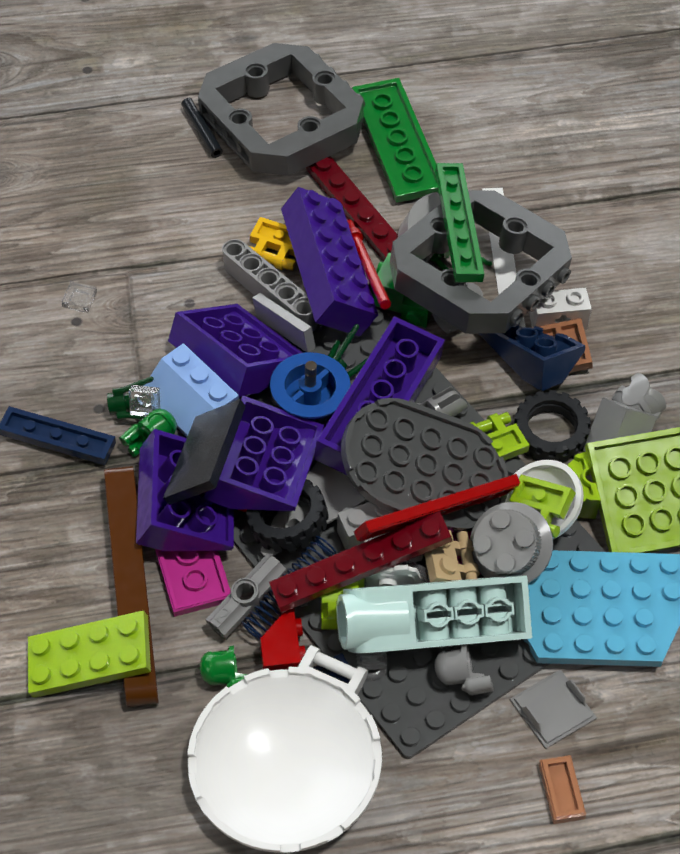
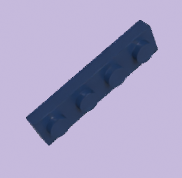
[0,406,116,465]

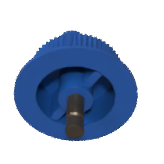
[270,352,350,424]

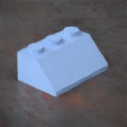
[141,343,239,437]

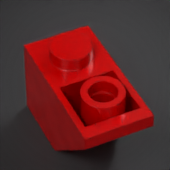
[260,608,306,671]

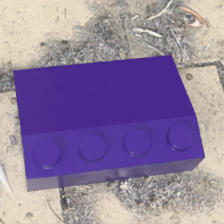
[168,304,303,397]
[203,396,324,511]
[136,429,234,551]

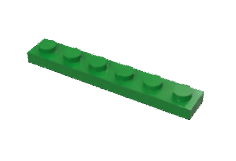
[435,163,484,282]

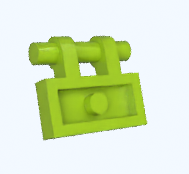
[470,412,530,461]
[509,474,576,538]

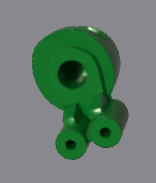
[119,408,177,457]
[199,646,247,688]

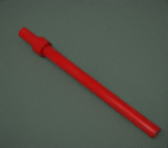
[347,219,391,309]

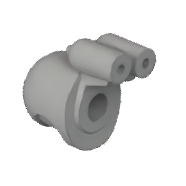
[434,644,494,695]

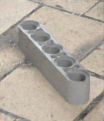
[222,239,318,332]

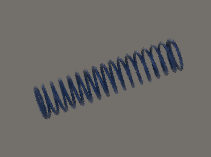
[241,536,337,640]

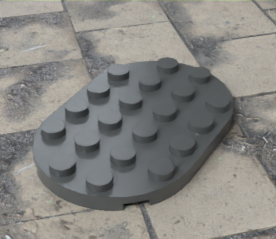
[341,398,508,532]

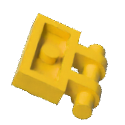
[249,217,296,271]

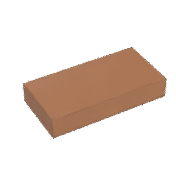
[538,755,586,824]

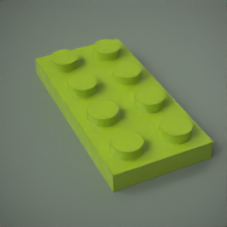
[28,610,151,698]

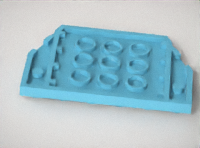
[523,550,680,667]

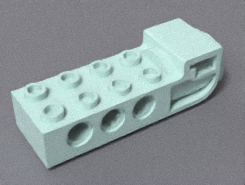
[336,575,532,653]

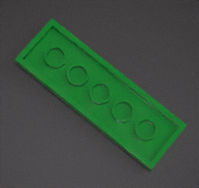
[352,78,439,203]

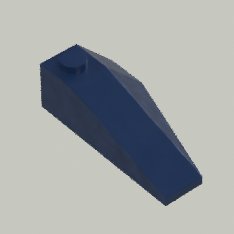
[479,323,585,391]

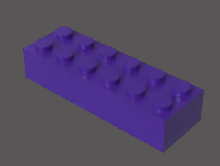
[281,187,379,336]
[314,316,445,475]

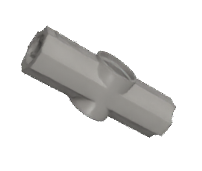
[206,554,287,639]

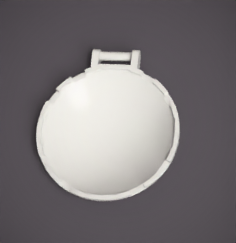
[188,645,382,853]

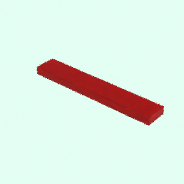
[353,474,520,542]

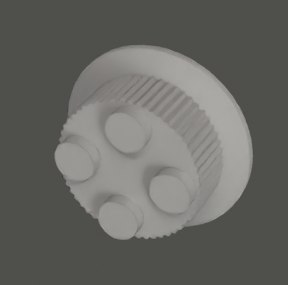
[470,502,553,583]

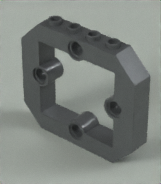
[198,43,365,176]
[390,190,572,334]

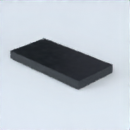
[163,399,246,505]

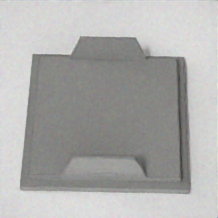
[510,669,597,749]

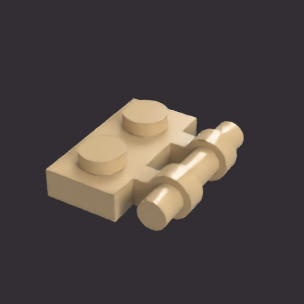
[424,530,480,582]

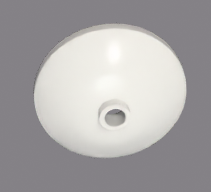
[505,460,584,539]

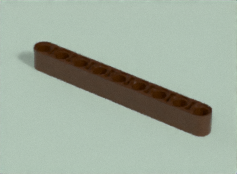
[104,466,159,707]

